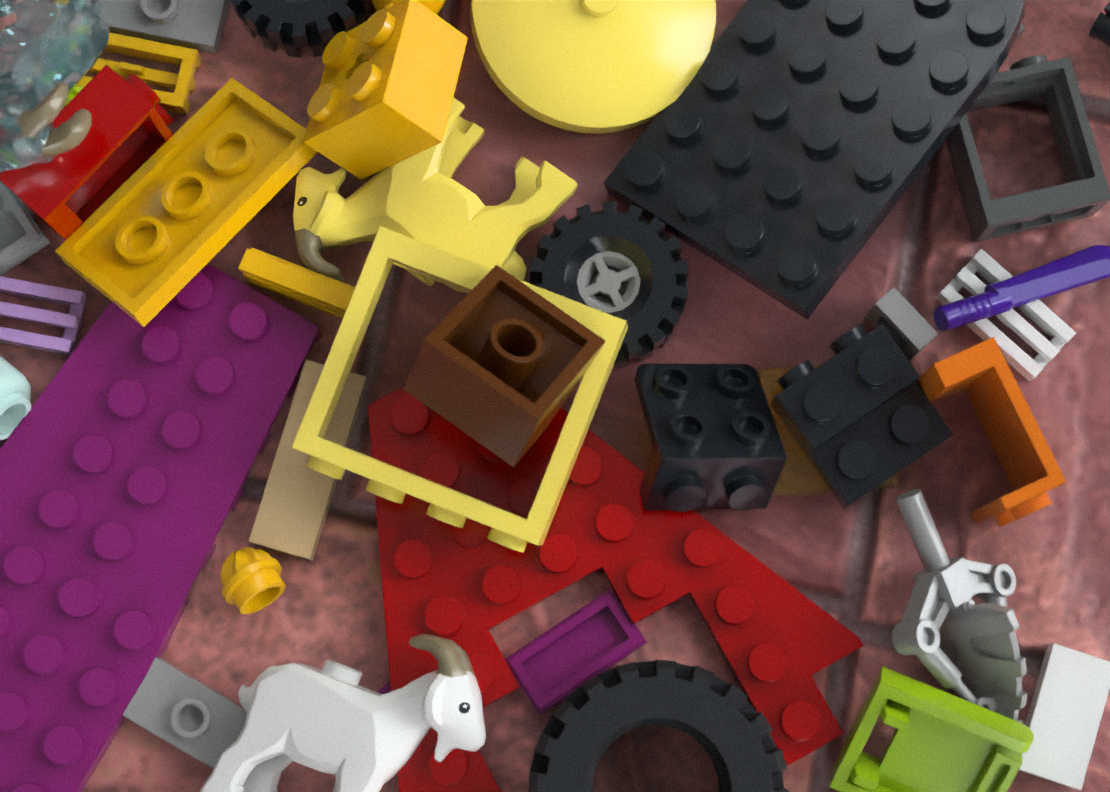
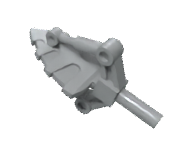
[892,489,1027,723]

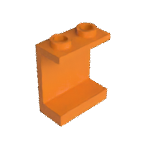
[916,337,1067,527]

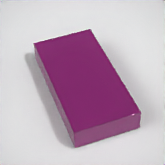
[505,588,647,715]

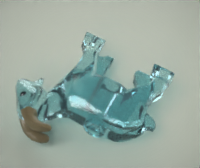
[0,0,109,172]

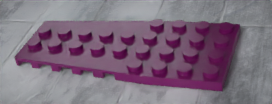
[0,263,322,792]

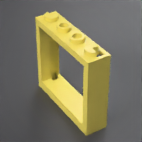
[292,226,628,553]

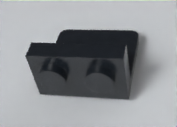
[634,364,787,512]

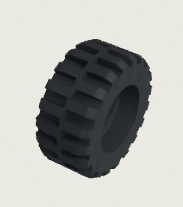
[528,660,789,792]

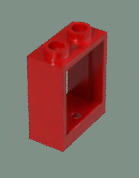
[0,64,174,240]

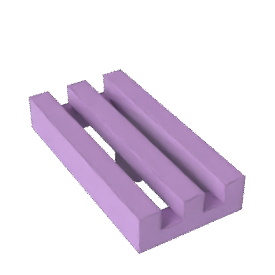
[0,276,88,355]

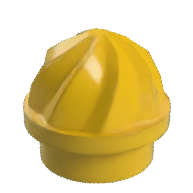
[219,547,286,615]

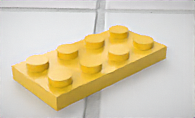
[55,78,318,327]

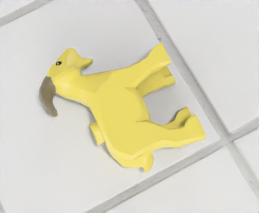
[293,97,578,292]

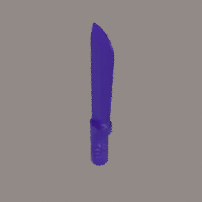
[933,245,1110,331]

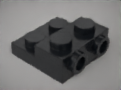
[770,324,953,509]

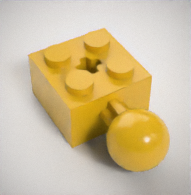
[303,0,468,180]

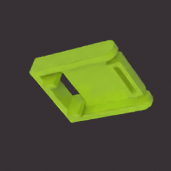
[829,666,1034,792]

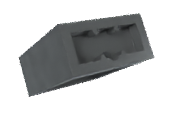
[945,55,1110,243]

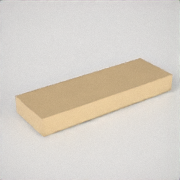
[248,360,368,561]

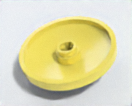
[470,0,716,134]

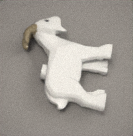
[200,634,486,792]

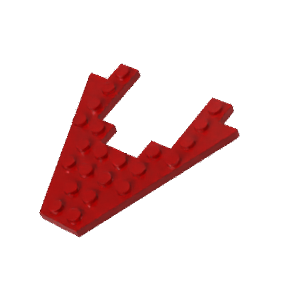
[368,385,864,792]

